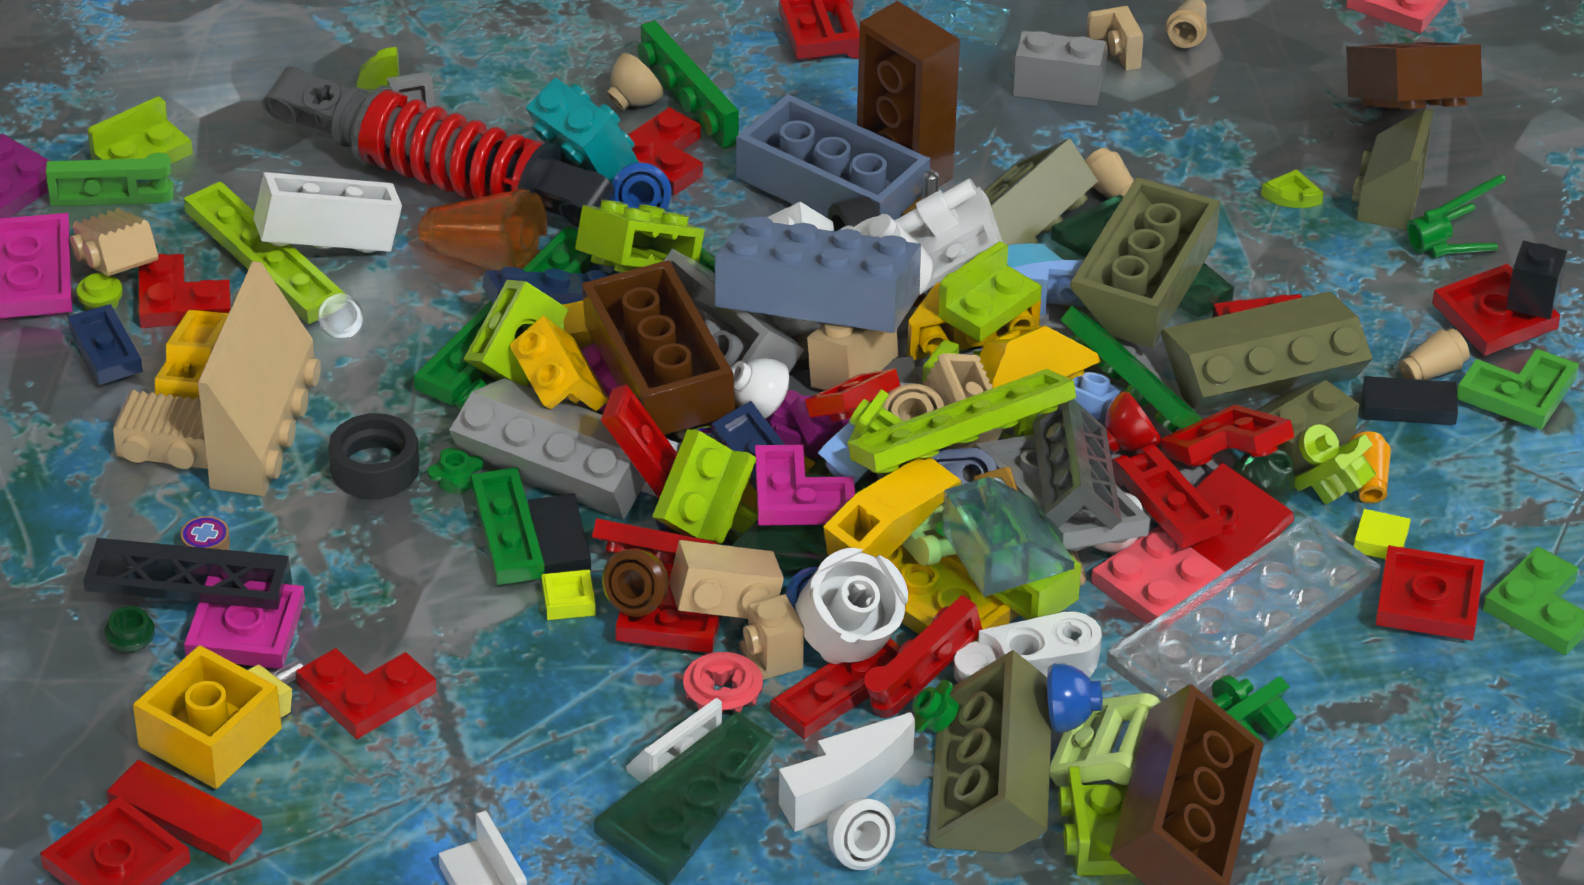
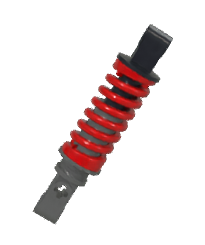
[262,66,615,228]

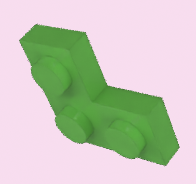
[1457,348,1579,430]
[1483,546,1584,656]

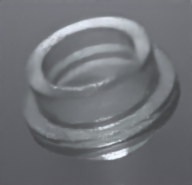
[318,293,364,339]

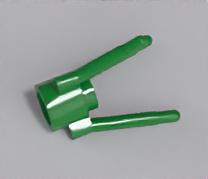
[1406,174,1506,258]

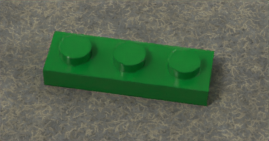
[471,467,545,585]

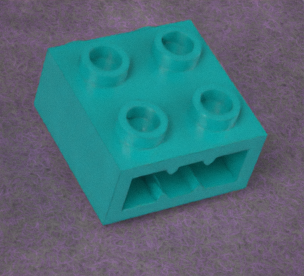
[525,77,639,183]

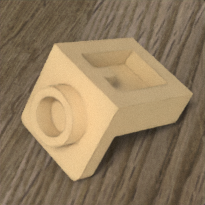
[1086,6,1143,71]

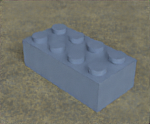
[736,94,930,220]
[715,216,921,333]

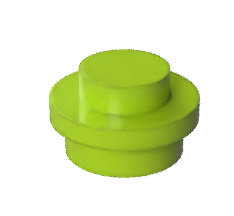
[76,273,123,311]

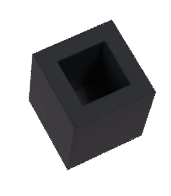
[1506,241,1567,319]

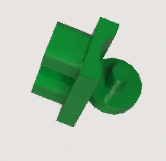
[1211,675,1297,742]

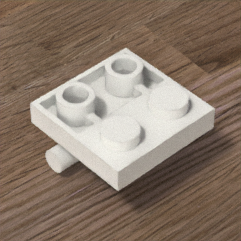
[895,178,1003,296]

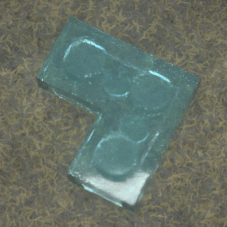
[918,0,1010,46]

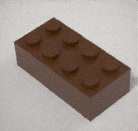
[857,1,960,187]
[1346,42,1483,109]
[582,260,735,435]
[1109,683,1264,885]

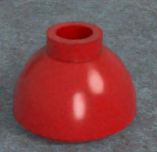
[1104,391,1161,453]

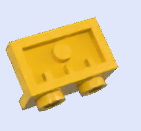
[510,315,609,411]

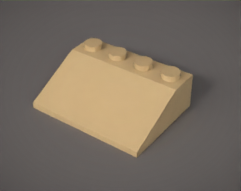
[198,261,321,497]

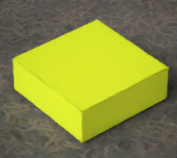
[1353,509,1411,559]
[542,570,596,620]

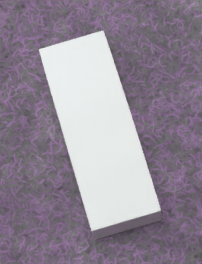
[779,712,915,832]

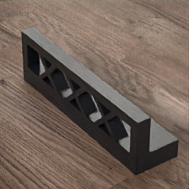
[83,538,292,609]

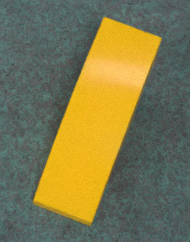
[154,310,229,400]

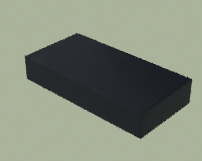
[1362,376,1458,425]
[528,493,591,574]

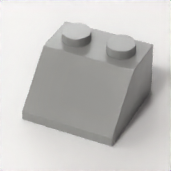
[1013,30,1109,107]

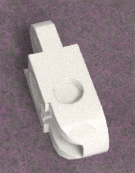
[953,611,1102,683]

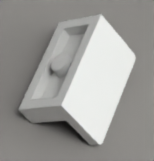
[438,810,527,885]

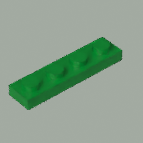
[637,20,739,149]
[1060,306,1203,433]

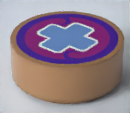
[180,516,230,550]

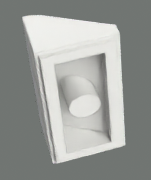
[626,698,722,789]

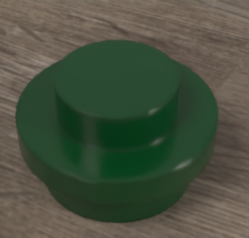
[105,606,155,651]

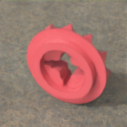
[683,652,763,715]

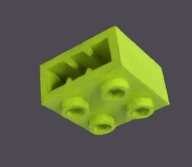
[575,200,705,272]

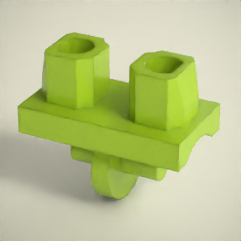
[1291,424,1376,505]

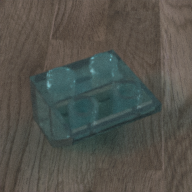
[943,476,1075,597]

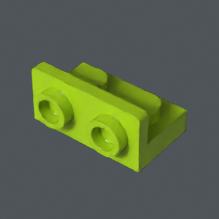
[88,96,193,164]
[938,241,1042,342]
[652,429,756,544]
[1058,766,1132,876]

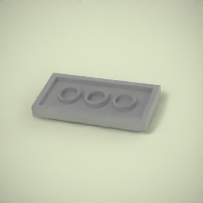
[975,434,1150,551]

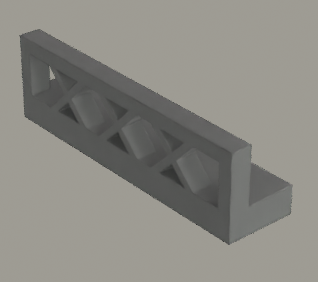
[1033,399,1122,530]

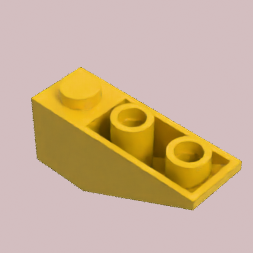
[823,457,961,559]

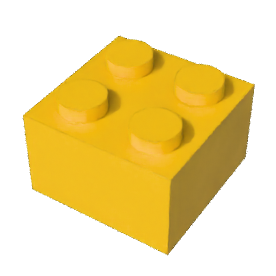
[133,645,282,789]

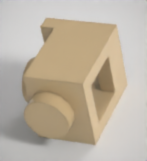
[739,594,804,680]

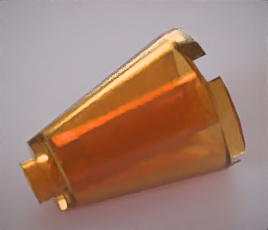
[418,189,548,271]

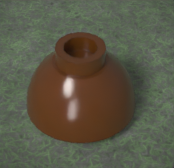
[602,548,669,617]

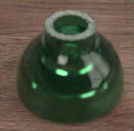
[1232,449,1295,505]

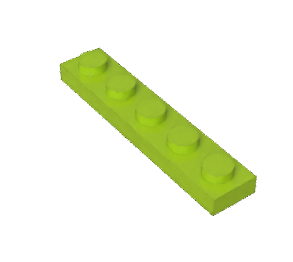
[184,181,346,325]
[848,369,1076,473]

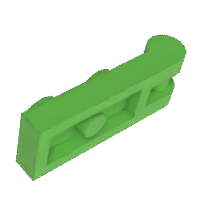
[46,153,175,206]

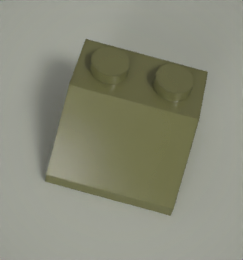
[1352,108,1434,230]
[1243,380,1359,485]

